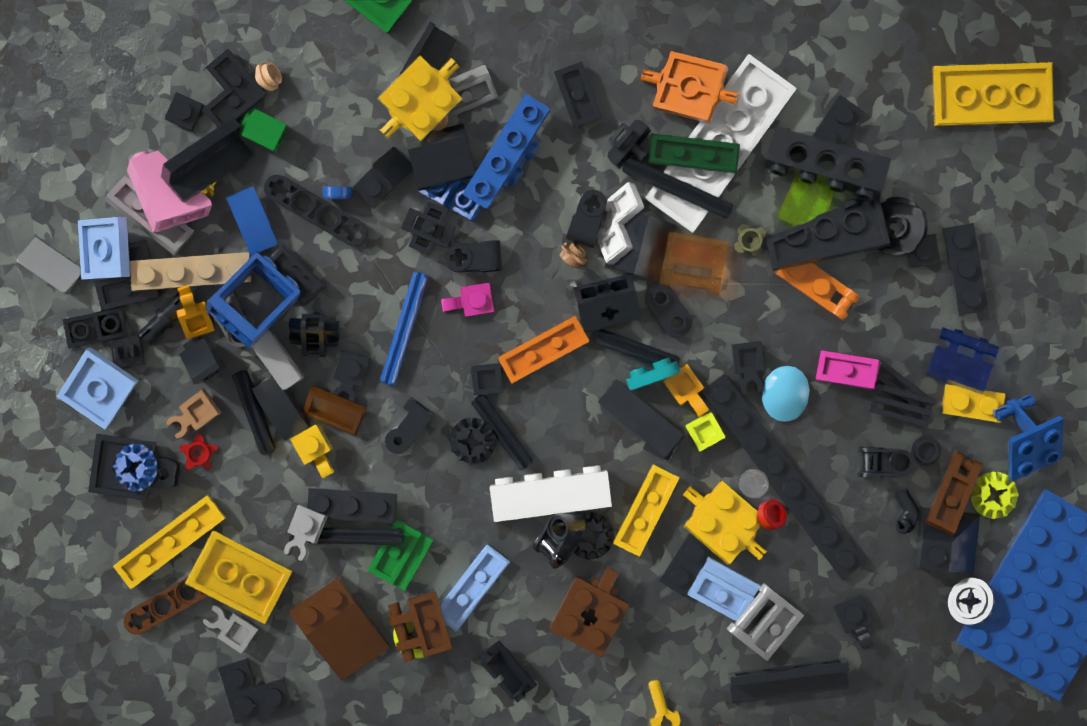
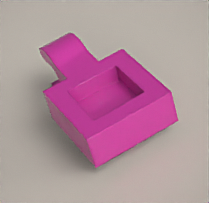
[441,283,494,317]

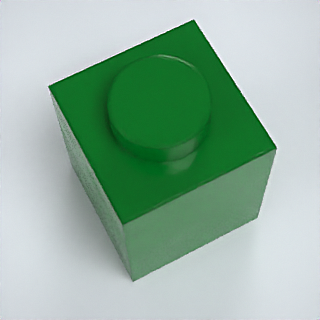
[240,108,289,153]

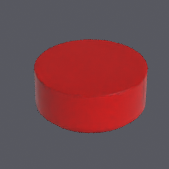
[757,499,787,530]

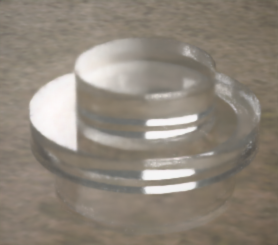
[739,469,769,498]

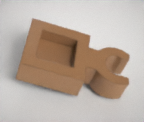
[166,389,222,438]

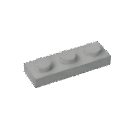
[105,176,194,255]

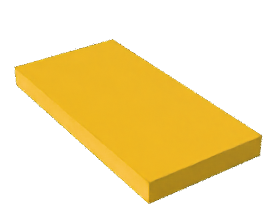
[933,62,1054,126]

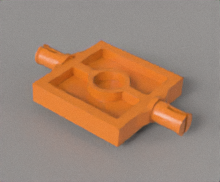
[641,51,740,124]

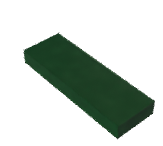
[648,133,740,174]

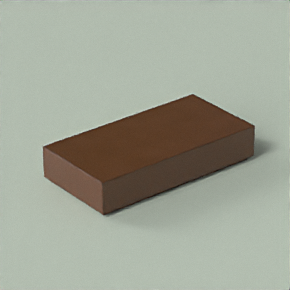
[302,386,367,436]

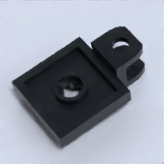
[88,433,182,501]

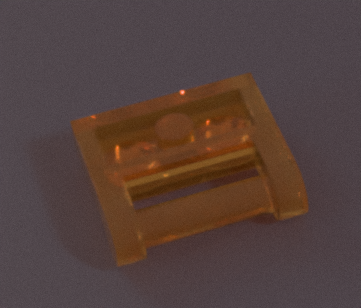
[660,232,728,294]

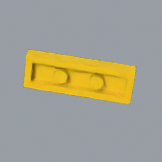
[613,464,679,557]

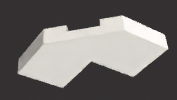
[597,182,644,265]

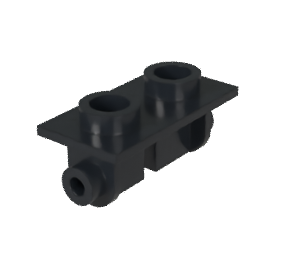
[479,640,537,703]

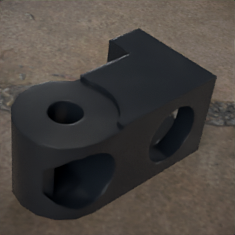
[385,397,435,454]

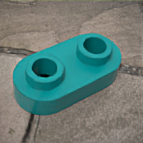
[626,358,681,390]

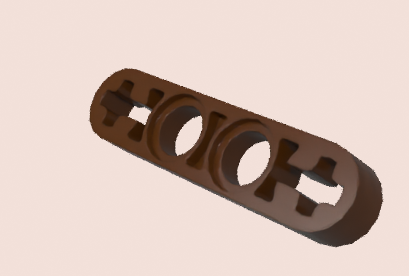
[124,577,208,634]

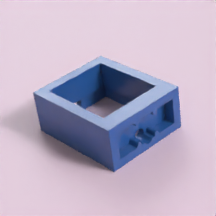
[206,252,301,349]

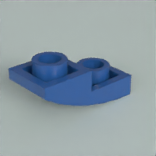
[419,181,482,222]
[226,186,278,255]

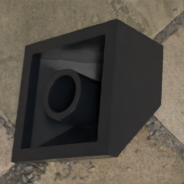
[914,507,981,573]

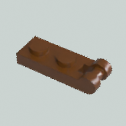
[925,450,983,536]

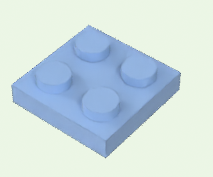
[78,217,130,280]
[56,347,139,430]

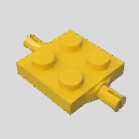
[377,56,463,141]
[683,481,767,565]

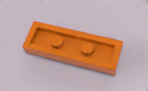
[498,315,589,384]

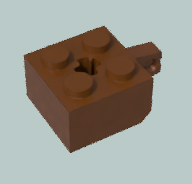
[549,567,629,658]

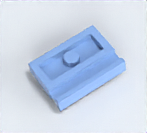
[687,556,761,621]

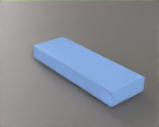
[440,544,510,632]

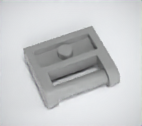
[727,583,804,661]

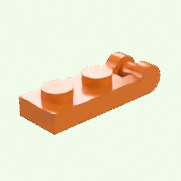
[775,263,860,321]

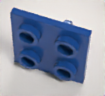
[993,394,1064,482]

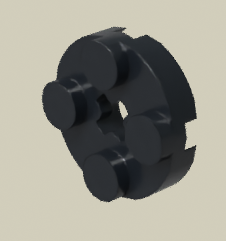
[878,196,928,257]

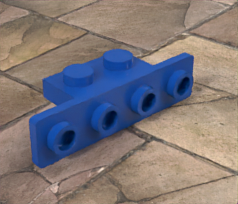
[463,94,550,209]

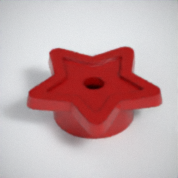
[179,433,218,470]

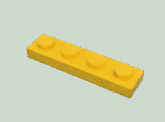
[113,494,226,589]

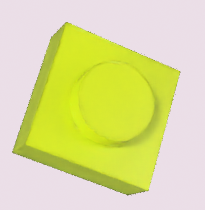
[685,411,725,452]

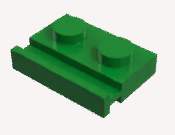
[367,519,434,592]

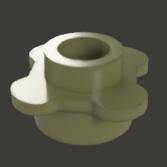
[734,224,766,256]

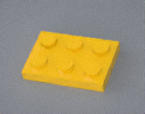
[185,531,292,624]

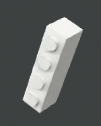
[490,465,612,522]

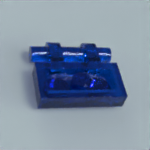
[926,327,999,394]

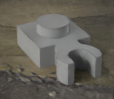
[284,505,328,561]
[203,605,259,654]

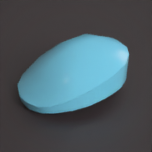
[762,366,810,422]

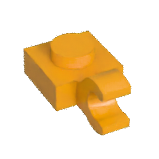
[176,285,215,340]
[663,364,709,417]

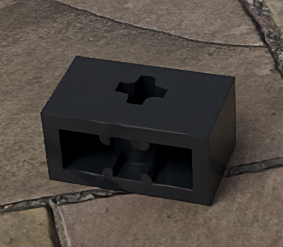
[573,274,642,332]

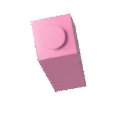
[127,151,212,233]

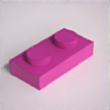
[816,350,881,391]

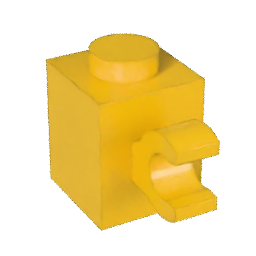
[290,423,335,478]

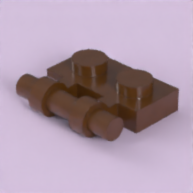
[388,591,453,662]

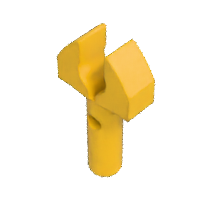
[648,680,681,726]

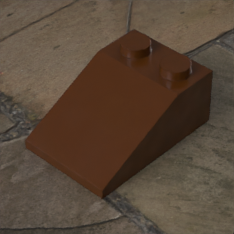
[289,575,390,681]

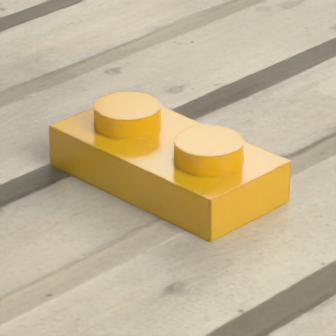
[941,384,1005,423]

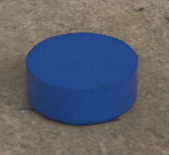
[322,186,352,199]

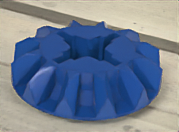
[112,444,157,491]

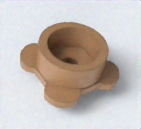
[559,242,589,269]

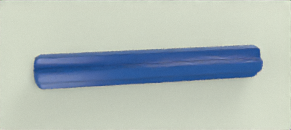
[380,272,428,386]

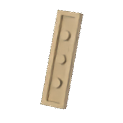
[129,252,251,291]

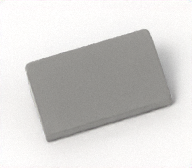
[448,65,499,118]
[16,237,81,294]
[252,330,304,390]

